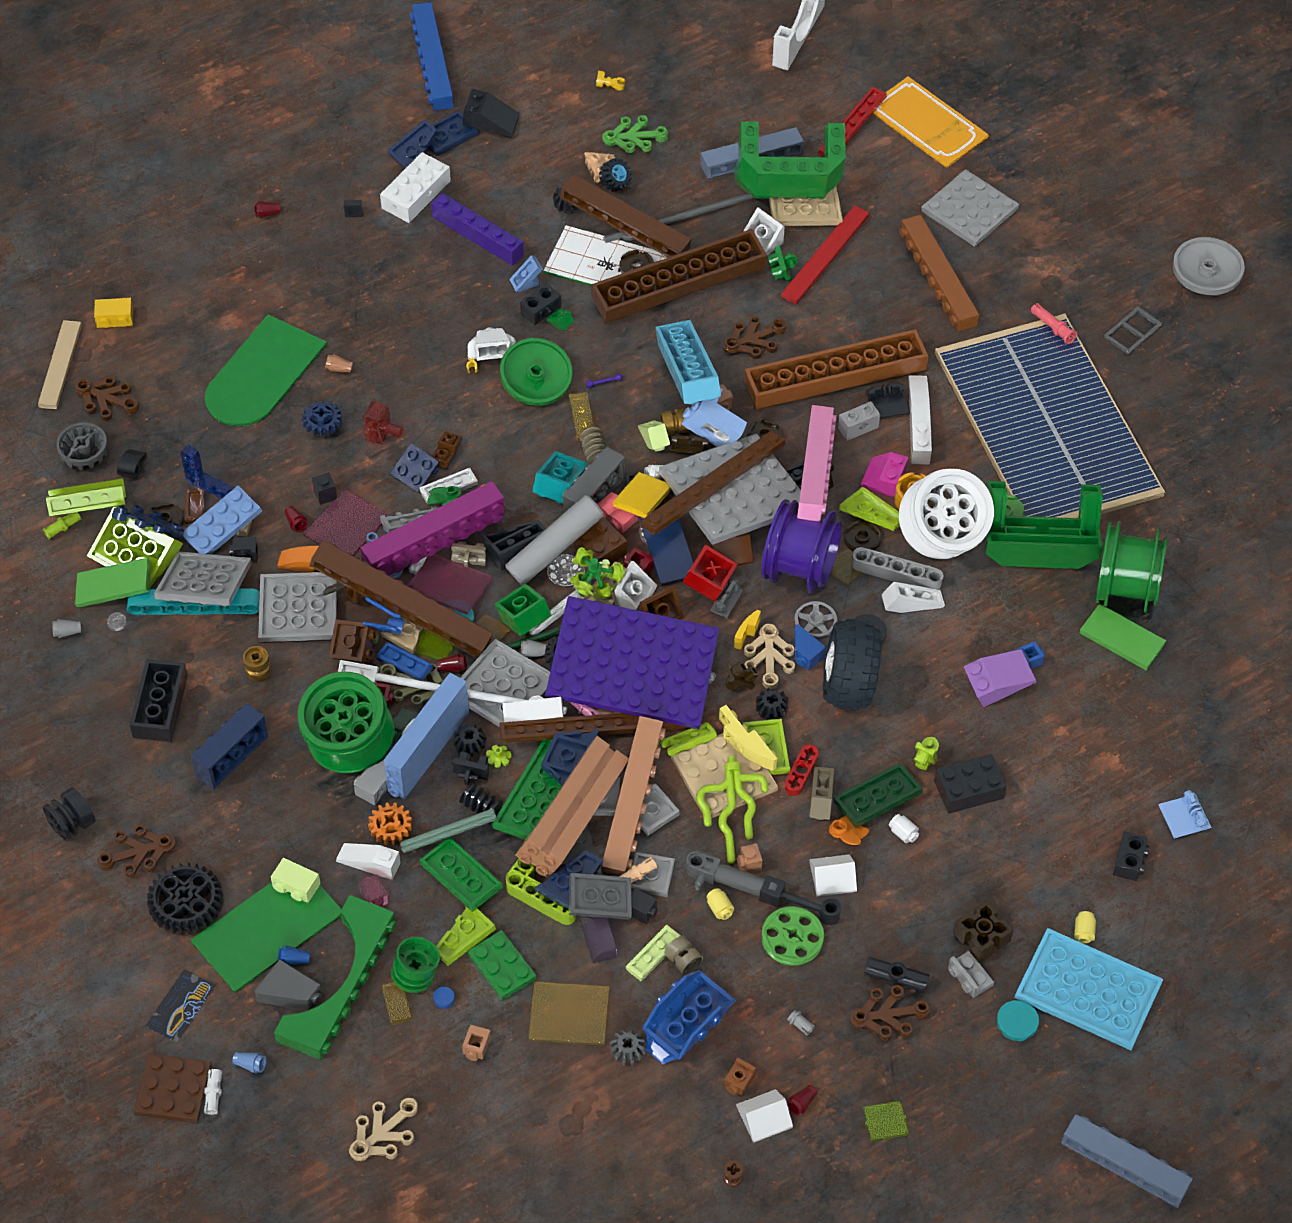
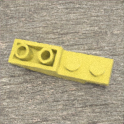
[719,705,778,771]

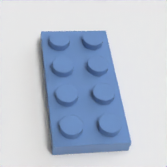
[182,486,262,554]

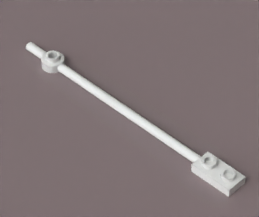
[338,660,567,715]

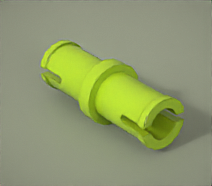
[43,512,82,539]

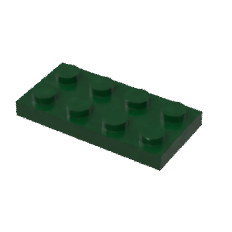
[833,762,923,828]

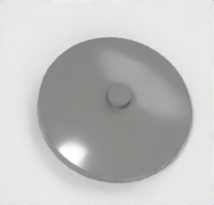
[1173,237,1245,295]

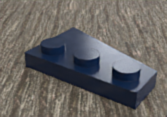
[387,119,438,170]

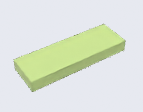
[626,925,681,982]

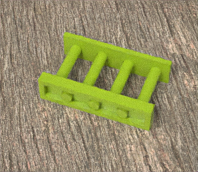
[46,478,126,516]

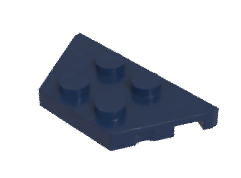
[541,729,599,786]

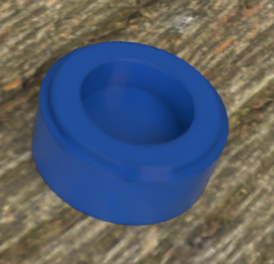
[433,987,455,1009]

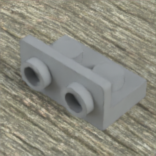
[948,951,994,998]

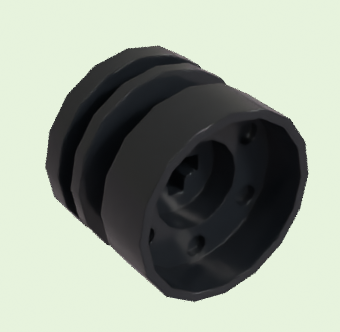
[42,787,96,841]

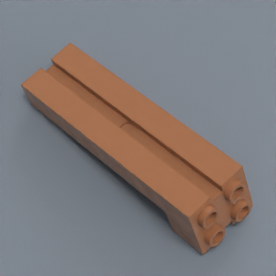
[515,736,629,878]

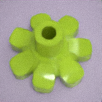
[486,745,511,768]

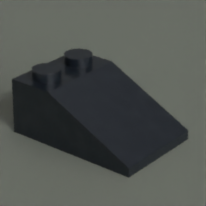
[462,89,520,137]

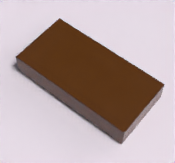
[185,489,205,524]

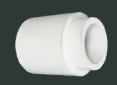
[889,814,919,843]

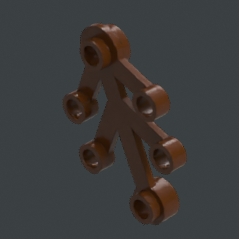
[723,316,787,359]
[75,376,139,421]
[97,824,176,878]
[850,985,930,1040]

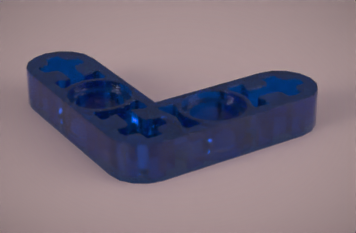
[180,445,233,499]

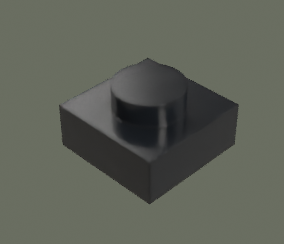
[344,200,363,217]

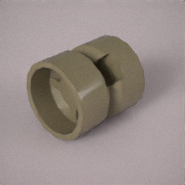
[664,935,703,975]

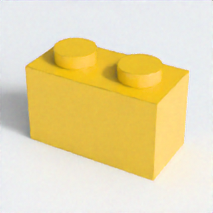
[94,298,133,328]

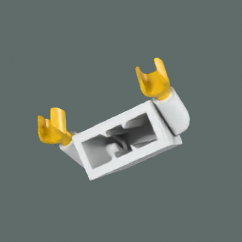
[466,327,516,373]

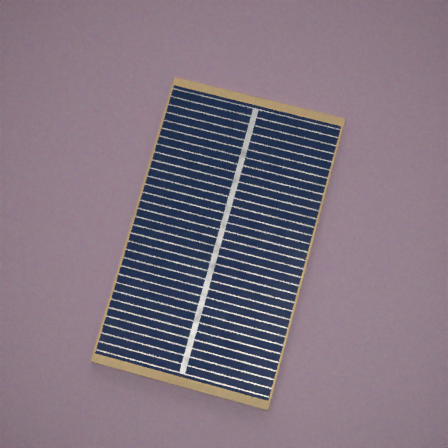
[935,314,1165,518]

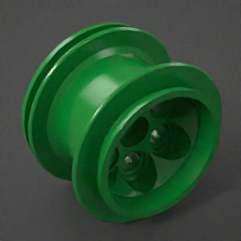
[1096,521,1168,613]
[298,671,395,773]

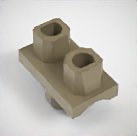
[451,541,486,568]

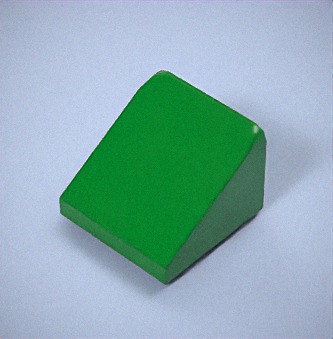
[546,309,574,331]

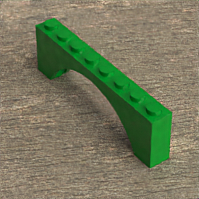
[274,895,397,1060]

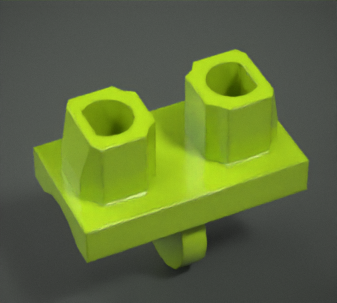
[914,737,939,771]

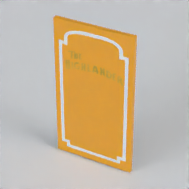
[873,76,989,168]

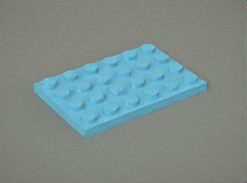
[1014,928,1163,1050]

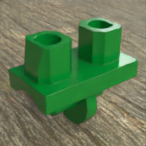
[768,246,798,281]

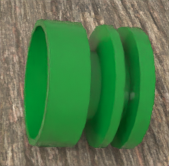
[391,937,440,993]

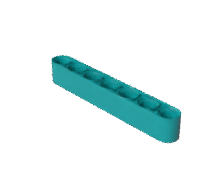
[127,588,260,615]

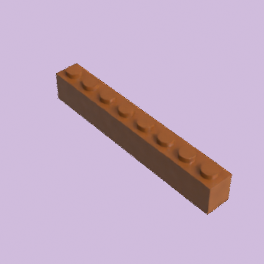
[899,215,979,332]

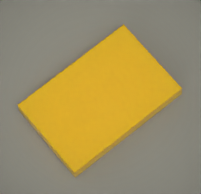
[613,472,672,518]

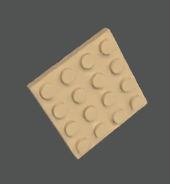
[769,186,843,226]
[671,733,778,818]

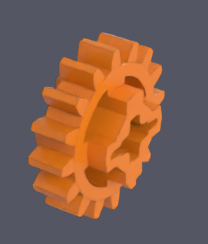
[368,803,412,845]

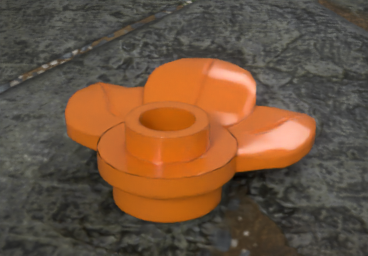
[829,816,869,845]

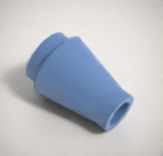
[233,1052,266,1074]

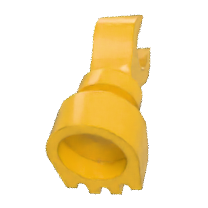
[596,71,625,91]

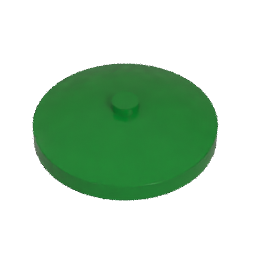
[500,338,572,406]

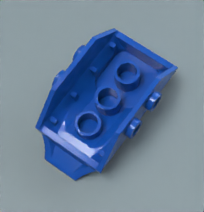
[643,970,736,1065]

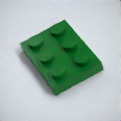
[467,930,537,1001]

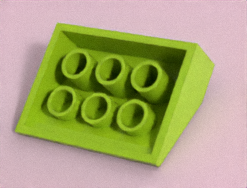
[87,506,183,589]

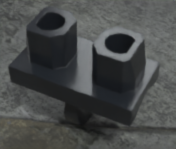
[452,752,489,785]

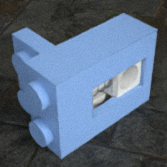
[682,388,747,447]

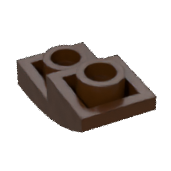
[431,431,462,469]

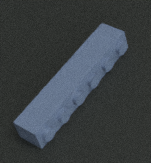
[700,127,804,179]
[1061,1114,1193,1208]

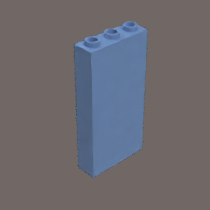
[383,673,469,800]

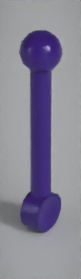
[586,374,623,388]

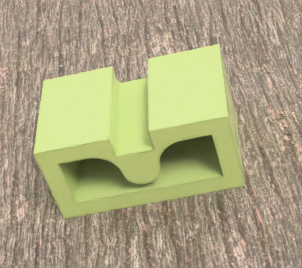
[271,858,320,903]

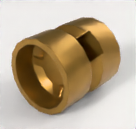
[660,408,689,435]
[243,646,271,682]

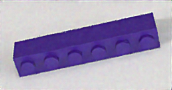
[431,193,524,266]

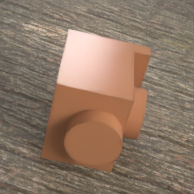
[736,843,762,874]
[462,1025,491,1061]

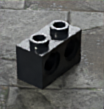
[520,284,561,325]
[1113,831,1150,881]

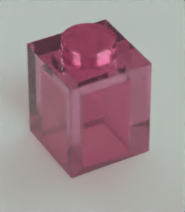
[358,874,388,907]

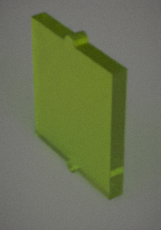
[414,630,453,660]
[863,1101,908,1141]

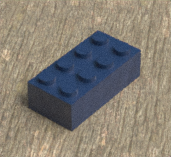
[191,703,268,790]

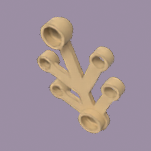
[744,624,795,690]
[349,1098,418,1161]

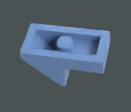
[509,255,543,293]

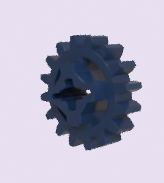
[302,400,342,436]

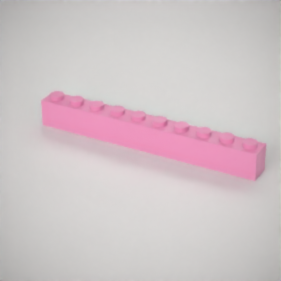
[797,405,837,522]

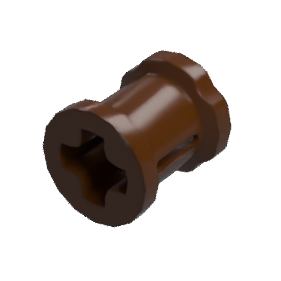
[723,1160,743,1187]

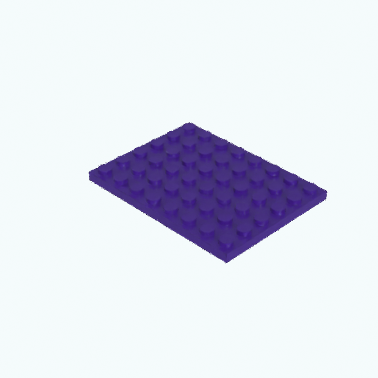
[545,596,719,729]

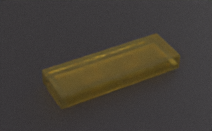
[569,392,594,441]

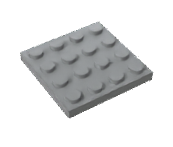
[921,169,1019,247]
[154,552,251,606]
[258,572,337,642]
[461,639,550,727]

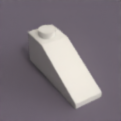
[882,582,945,613]
[336,843,400,880]

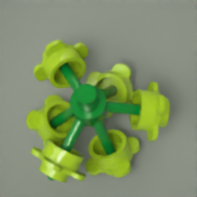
[570,547,625,599]

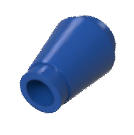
[278,945,310,965]

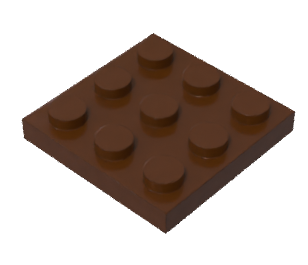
[134,1053,212,1123]

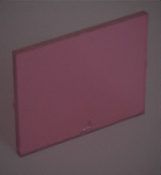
[303,489,389,556]
[407,554,493,615]

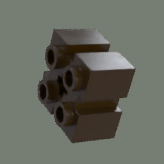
[953,900,1014,963]

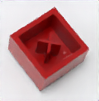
[683,544,738,602]

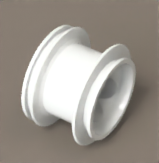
[899,469,994,559]

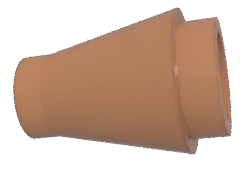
[325,354,353,373]

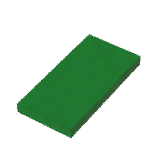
[419,837,503,912]

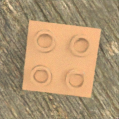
[584,152,616,185]

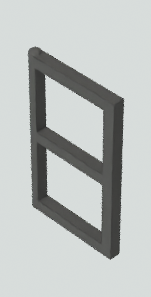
[1103,306,1162,355]

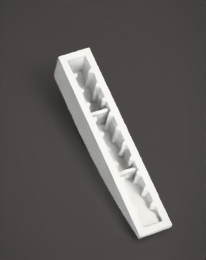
[909,375,932,464]

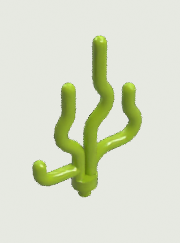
[696,755,769,864]

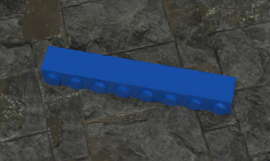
[410,2,453,111]

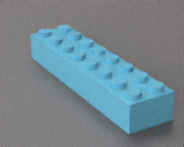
[655,320,721,404]

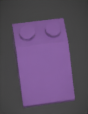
[964,649,1037,707]

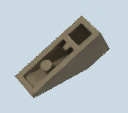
[810,766,834,820]

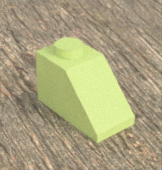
[638,420,670,451]

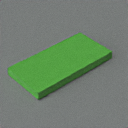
[75,557,150,608]
[1079,604,1166,670]

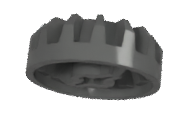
[56,422,108,470]

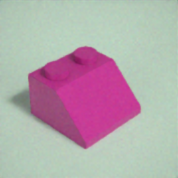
[860,452,908,498]

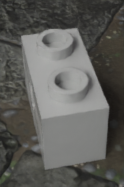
[838,401,880,441]

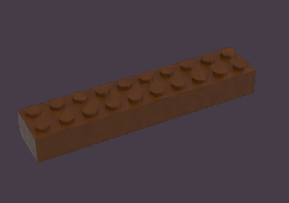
[591,229,767,323]

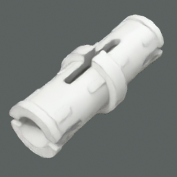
[204,1069,222,1115]

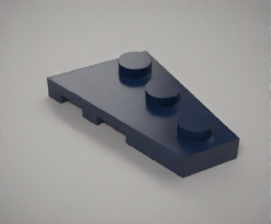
[535,850,603,909]

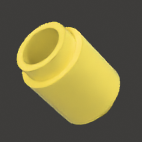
[707,889,734,920]
[1074,911,1096,944]

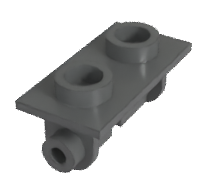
[710,579,744,618]

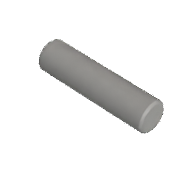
[505,495,604,586]

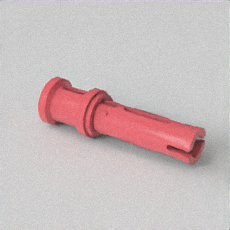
[1031,303,1077,344]

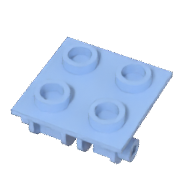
[1158,790,1211,838]

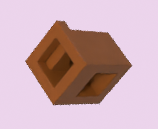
[724,1057,756,1097]

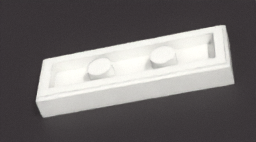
[419,468,478,505]
[503,697,564,722]

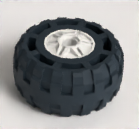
[823,619,882,710]

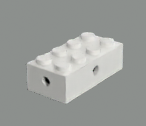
[380,152,451,223]

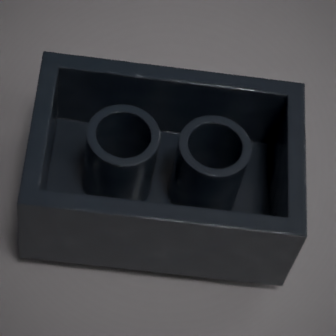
[934,754,1007,814]

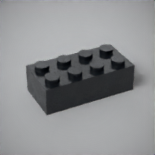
[130,659,188,742]

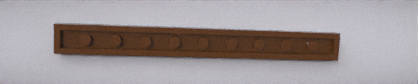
[641,430,785,535]
[499,713,690,743]

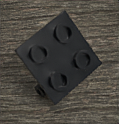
[866,382,910,418]

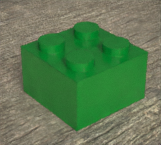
[494,584,552,636]

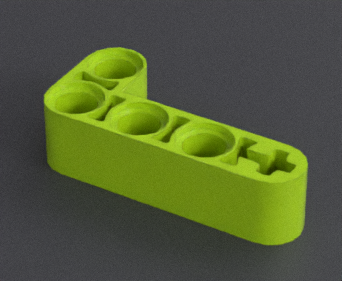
[506,859,576,925]

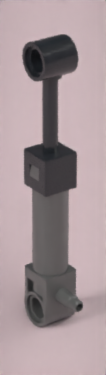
[686,851,841,925]

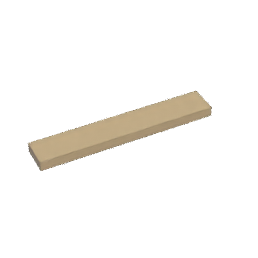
[38,320,82,410]

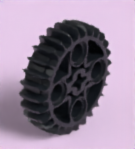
[147,862,223,936]

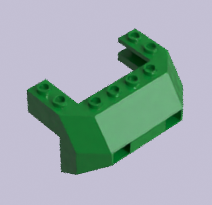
[734,122,845,199]
[984,481,1103,569]

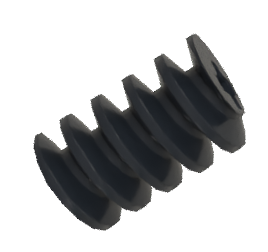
[459,783,503,824]

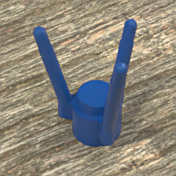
[362,597,405,635]

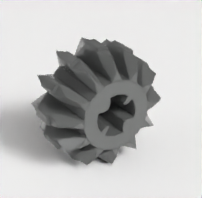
[610,1029,645,1066]

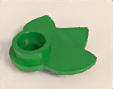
[427,486,462,506]

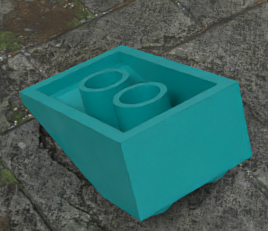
[532,451,588,504]

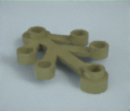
[380,663,444,708]

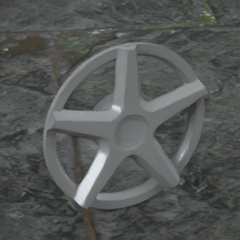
[794,601,837,638]

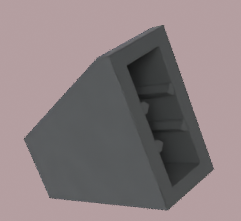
[254,960,322,1010]

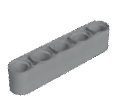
[852,547,943,590]

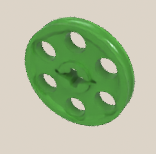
[762,907,824,966]

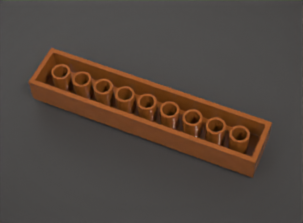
[744,329,928,410]

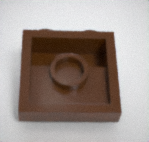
[328,619,378,664]

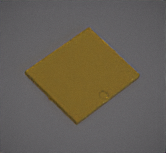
[529,982,609,1045]

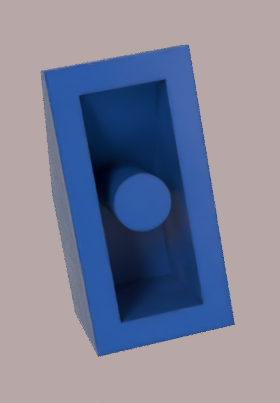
[794,624,826,671]

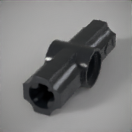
[864,957,929,992]

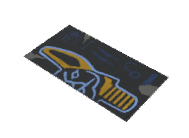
[145,970,216,1042]

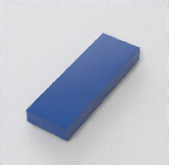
[376,642,433,681]

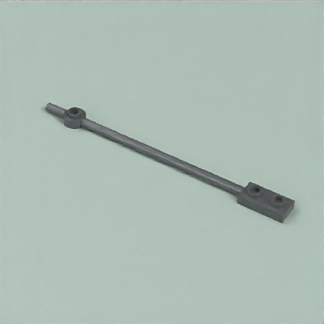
[603,193,769,243]

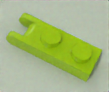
[660,722,717,756]

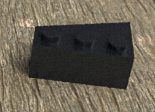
[480,520,546,571]

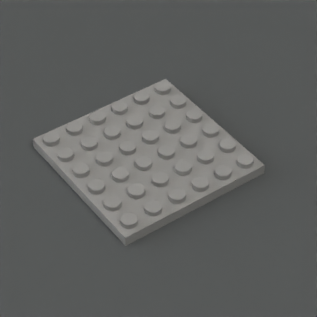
[659,434,801,545]

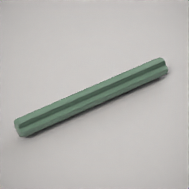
[400,809,497,853]

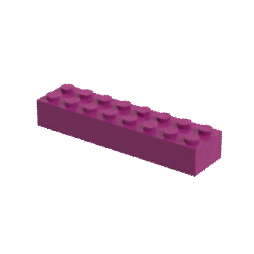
[360,481,504,576]

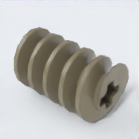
[580,427,606,464]

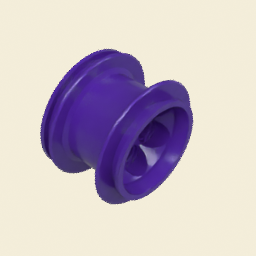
[761,499,842,593]

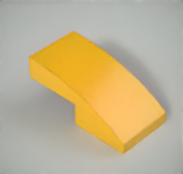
[734,610,761,650]

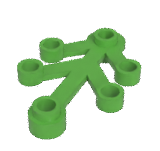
[602,115,668,153]

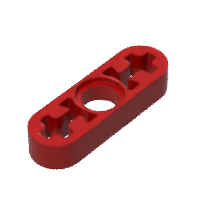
[785,745,819,796]

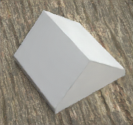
[743,207,785,255]
[615,561,657,610]
[809,854,857,897]
[736,1089,793,1143]

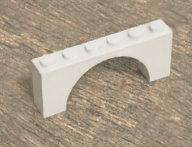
[772,0,825,70]

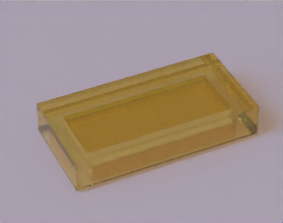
[381,982,412,1025]

